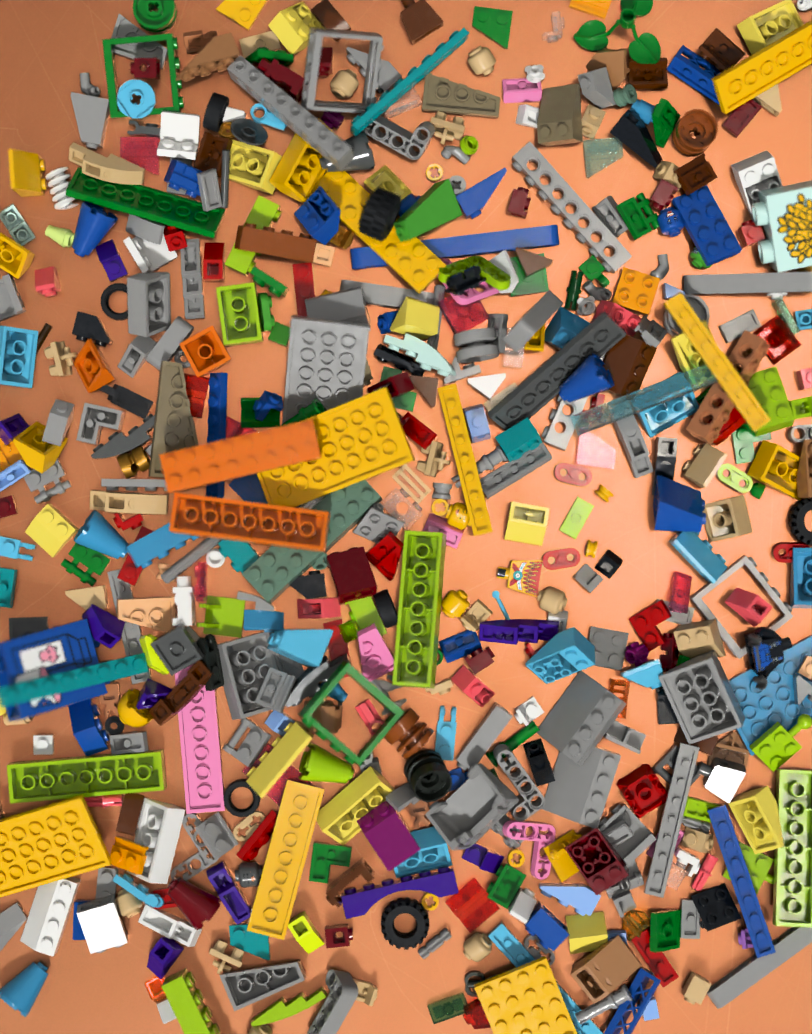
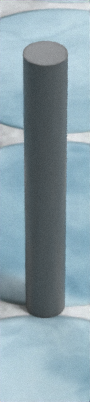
[221,149,230,208]

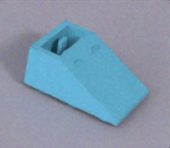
[525,627,595,684]

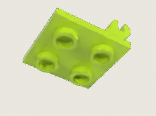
[197,596,245,638]

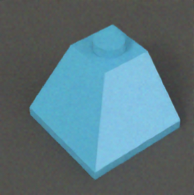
[620,659,663,690]

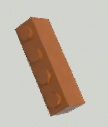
[234,223,317,263]

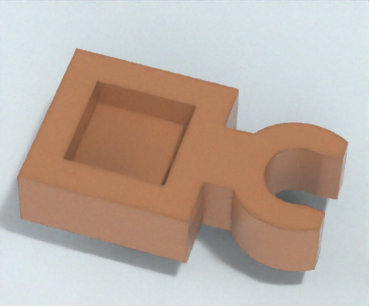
[100,683,120,718]
[409,800,429,830]

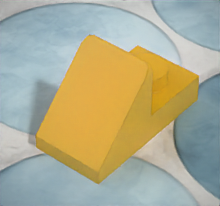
[523,324,545,351]

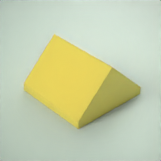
[364,165,412,201]
[390,296,440,340]
[565,911,608,954]

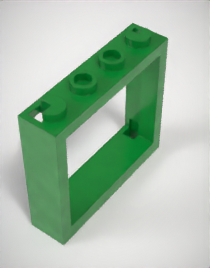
[102,34,184,118]
[299,661,404,766]

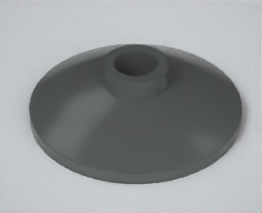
[230,119,268,146]

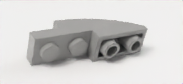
[608,399,654,479]

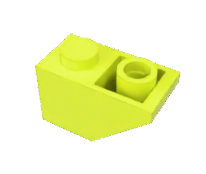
[139,634,169,675]
[288,911,325,954]

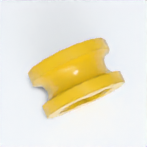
[426,164,443,182]
[594,484,613,503]
[432,499,449,516]
[585,540,598,558]
[507,849,525,867]
[422,892,439,911]

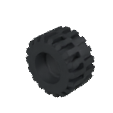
[359,187,401,241]
[788,498,812,545]
[381,897,429,950]

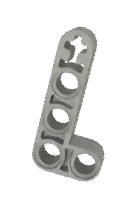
[360,113,435,160]
[503,290,563,353]
[493,744,545,821]
[307,969,358,1034]

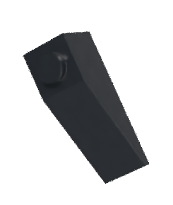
[610,109,662,168]

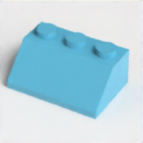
[0,326,38,388]
[630,372,699,438]
[669,531,727,584]
[394,826,452,878]

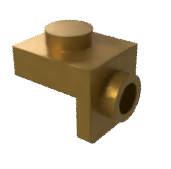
[329,225,354,250]

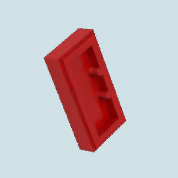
[403,412,437,450]

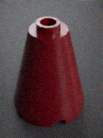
[167,878,221,930]

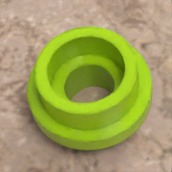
[460,136,478,155]

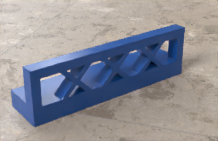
[667,45,722,105]
[604,968,661,1034]

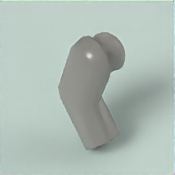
[80,73,100,97]
[441,145,470,164]
[650,254,669,280]
[583,280,611,300]

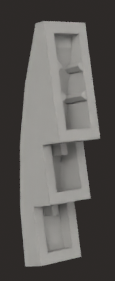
[180,238,205,319]

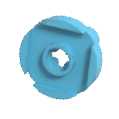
[117,80,156,119]

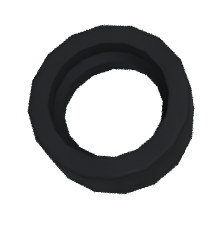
[203,93,229,132]
[101,283,128,321]
[373,589,398,628]
[223,779,261,817]

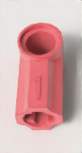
[355,699,384,736]

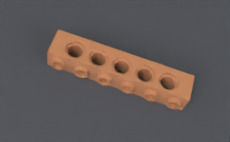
[686,330,770,445]

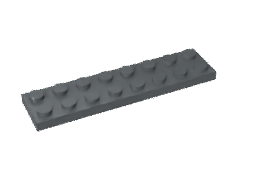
[487,311,627,431]

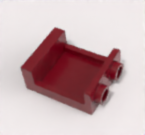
[327,547,377,604]

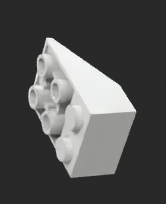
[731,150,782,222]

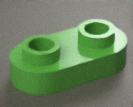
[258,293,275,331]

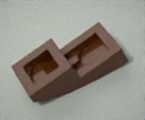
[311,0,352,41]
[674,724,718,755]
[116,793,145,836]

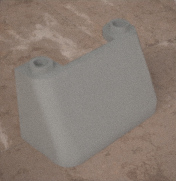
[425,763,519,850]

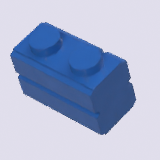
[164,160,203,199]

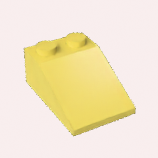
[737,0,804,55]
[229,139,283,195]
[671,320,714,388]
[728,786,784,854]

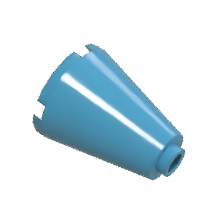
[73,510,128,559]
[0,962,48,1017]

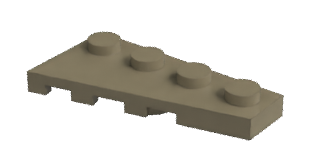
[422,73,500,118]

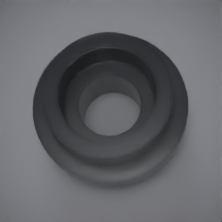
[105,716,124,735]

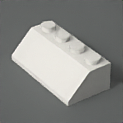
[126,798,185,884]
[20,877,81,957]

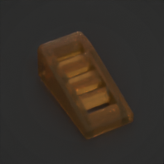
[609,678,630,718]

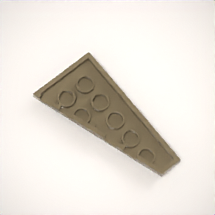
[149,361,199,478]

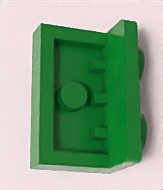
[241,397,280,428]
[486,864,527,909]

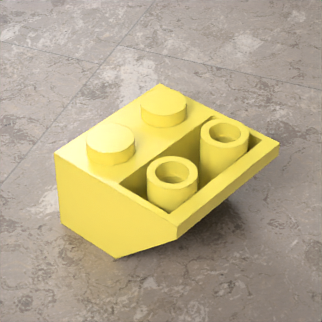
[268,1,324,55]
[504,502,550,546]

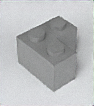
[76,403,125,445]

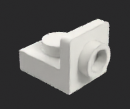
[514,696,544,726]
[674,847,701,877]

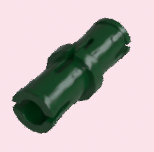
[564,270,584,311]

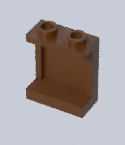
[326,857,375,908]

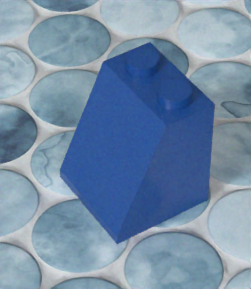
[653,475,706,532]

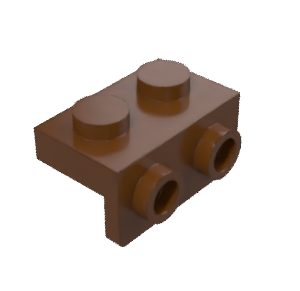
[699,28,745,72]
[628,58,668,89]
[193,132,233,178]

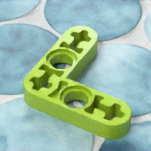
[438,256,511,290]

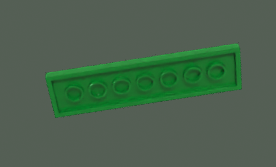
[66,167,225,238]

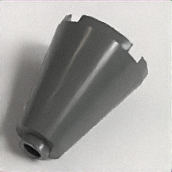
[319,131,375,172]

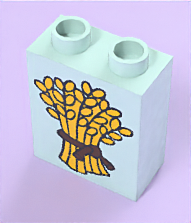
[752,180,812,272]

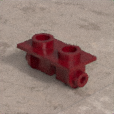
[660,633,679,672]

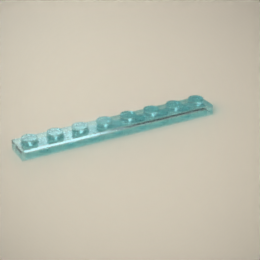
[571,364,718,436]

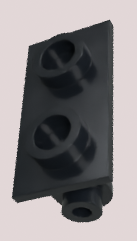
[445,266,486,295]

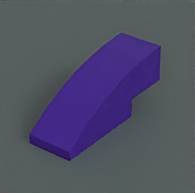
[207,861,252,925]

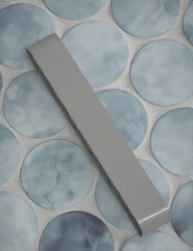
[684,272,812,295]
[707,927,812,1009]

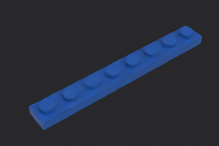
[205,373,228,499]
[707,804,776,958]

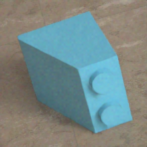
[267,629,333,667]

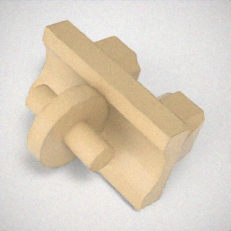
[430,111,465,145]
[44,341,77,376]
[417,441,450,477]
[209,940,244,974]

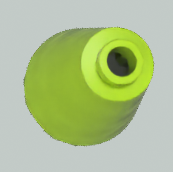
[298,742,354,783]

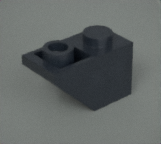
[72,312,113,347]
[290,570,327,599]
[523,739,555,787]

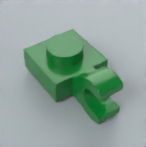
[578,255,610,288]

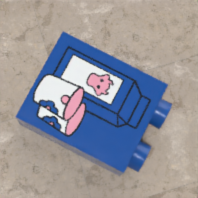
[0,619,110,721]

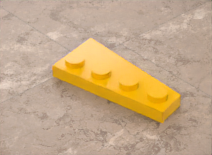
[216,0,268,31]

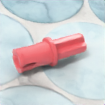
[84,794,123,808]
[691,853,718,891]

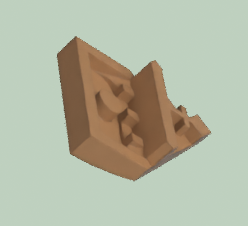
[585,48,630,92]
[707,731,749,770]

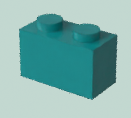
[495,417,542,462]
[218,540,260,573]

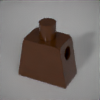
[400,0,443,45]

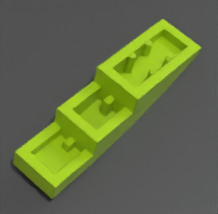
[250,987,327,1026]

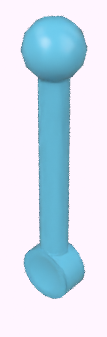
[492,591,510,620]

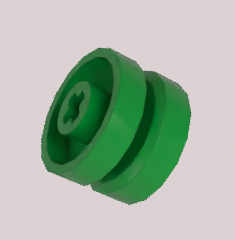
[132,0,178,35]

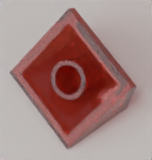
[753,315,801,365]

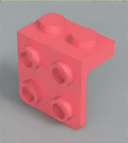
[592,300,641,337]

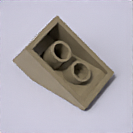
[537,84,583,146]

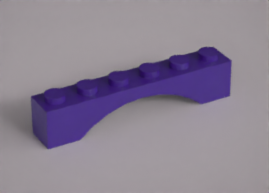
[341,866,459,919]

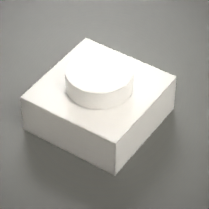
[33,735,54,755]

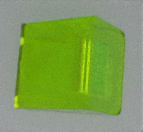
[338,619,360,642]

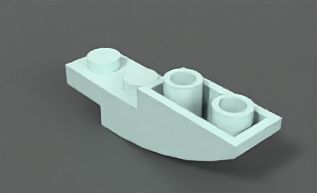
[383,333,456,377]

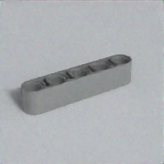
[340,280,434,309]

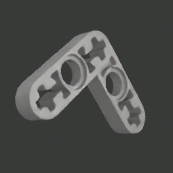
[171,813,219,881]

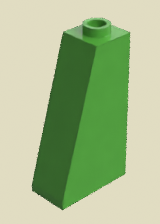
[393,179,463,242]

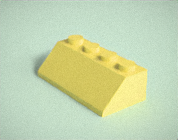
[246,720,314,798]
[316,766,395,846]

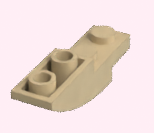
[69,142,145,185]
[90,490,168,514]

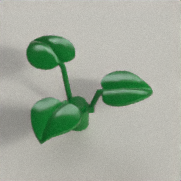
[574,0,661,64]

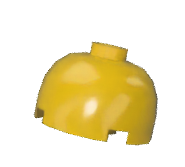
[117,689,154,728]

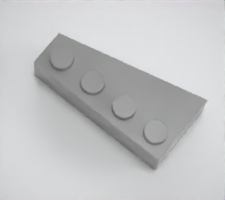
[219,960,307,1011]

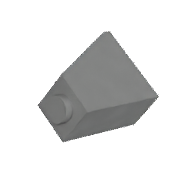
[70,92,110,150]

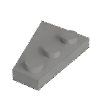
[111,14,168,69]

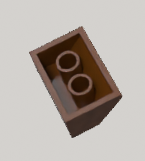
[603,335,657,401]

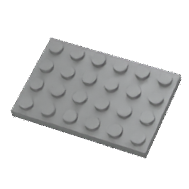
[282,316,370,424]

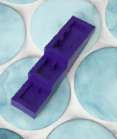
[479,619,559,645]

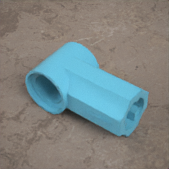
[250,103,287,131]

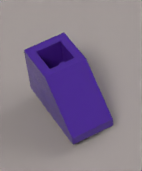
[82,604,125,648]
[147,937,184,979]

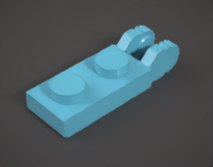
[0,536,35,561]
[435,706,457,761]
[113,873,164,908]

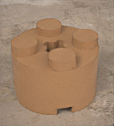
[303,700,343,733]

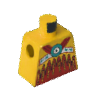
[497,560,543,597]

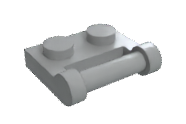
[222,718,271,768]

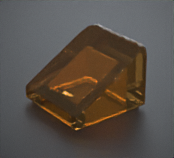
[144,976,166,1003]

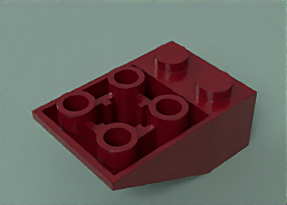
[564,827,629,895]

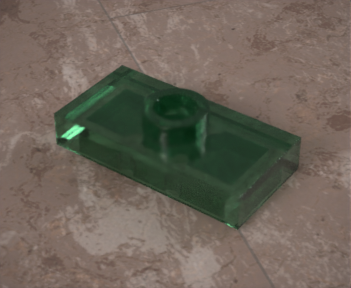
[772,298,800,336]
[427,992,470,1024]

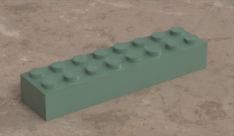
[242,480,383,604]

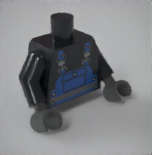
[744,627,792,689]

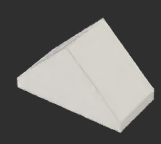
[467,373,506,399]

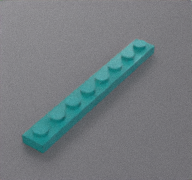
[351,28,469,137]
[0,653,149,708]

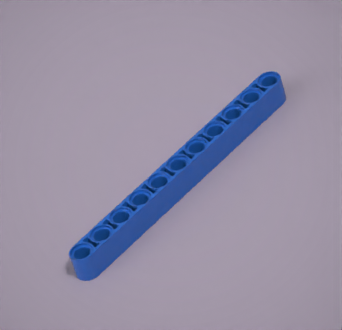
[350,225,560,269]

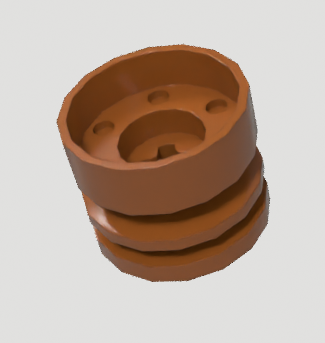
[672,109,718,156]
[384,708,434,759]

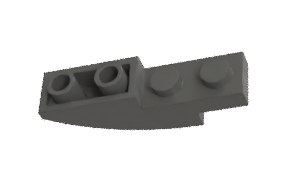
[91,414,155,459]
[285,653,351,708]

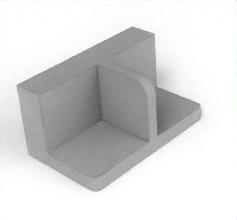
[604,720,646,754]

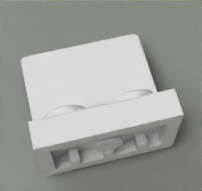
[157,111,200,160]
[123,233,178,273]

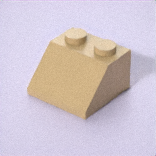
[682,443,728,488]
[703,495,753,542]
[673,619,725,659]

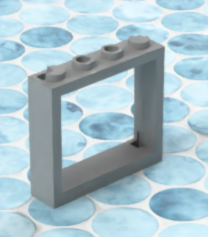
[301,28,384,114]
[690,555,794,659]

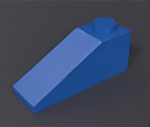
[456,168,507,219]

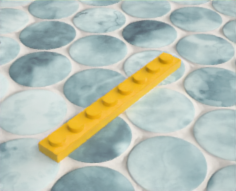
[663,292,771,432]
[437,383,493,537]

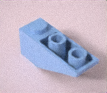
[538,883,601,916]

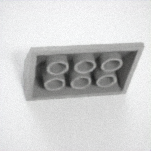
[217,632,284,720]
[658,650,745,745]
[537,670,627,766]
[542,746,621,828]

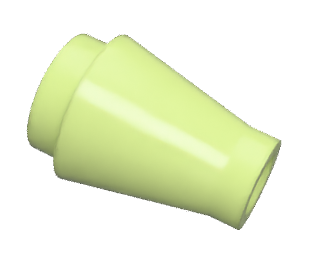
[45,225,75,248]

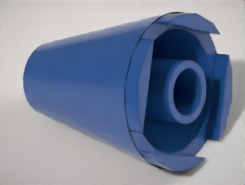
[72,201,118,257]
[559,353,614,402]

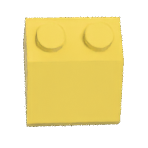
[25,504,79,558]

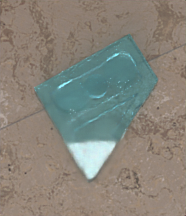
[583,137,623,178]

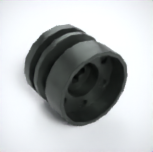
[404,750,452,802]

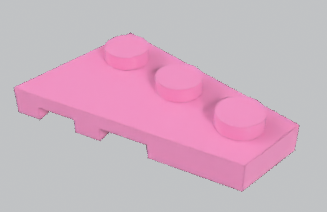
[357,624,394,682]

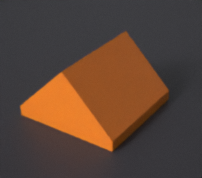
[179,325,231,378]
[73,339,115,393]

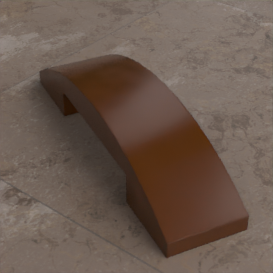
[148,659,213,726]

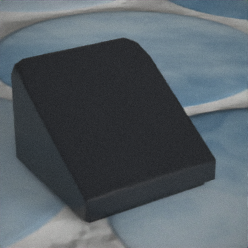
[594,549,623,579]

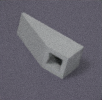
[346,47,402,93]

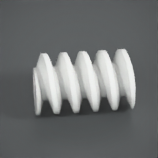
[45,167,79,210]

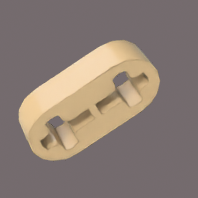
[233,811,265,841]

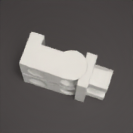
[172,576,196,626]

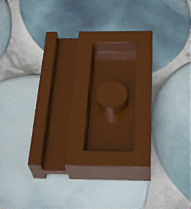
[673,153,718,195]

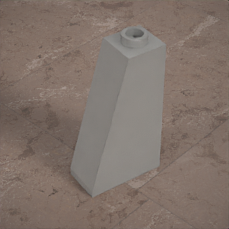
[456,702,513,771]

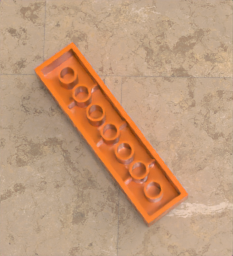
[159,419,322,494]
[169,492,331,553]

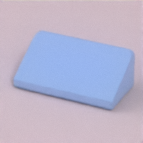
[0,459,31,492]

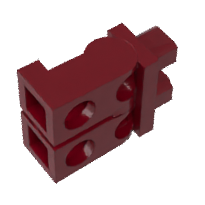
[257,58,304,103]

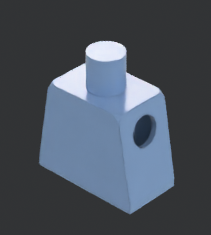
[463,403,491,443]

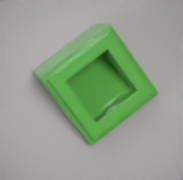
[268,322,290,347]

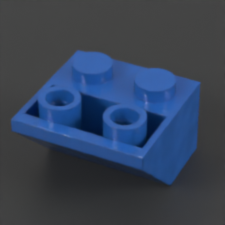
[294,186,341,245]

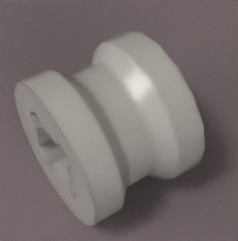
[449,175,466,196]
[432,482,452,500]

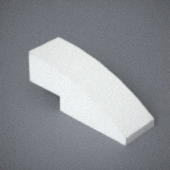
[138,904,202,947]

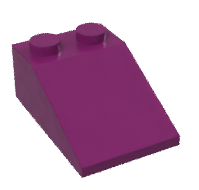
[357,801,421,871]

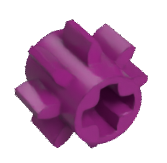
[321,111,345,130]
[625,641,649,667]

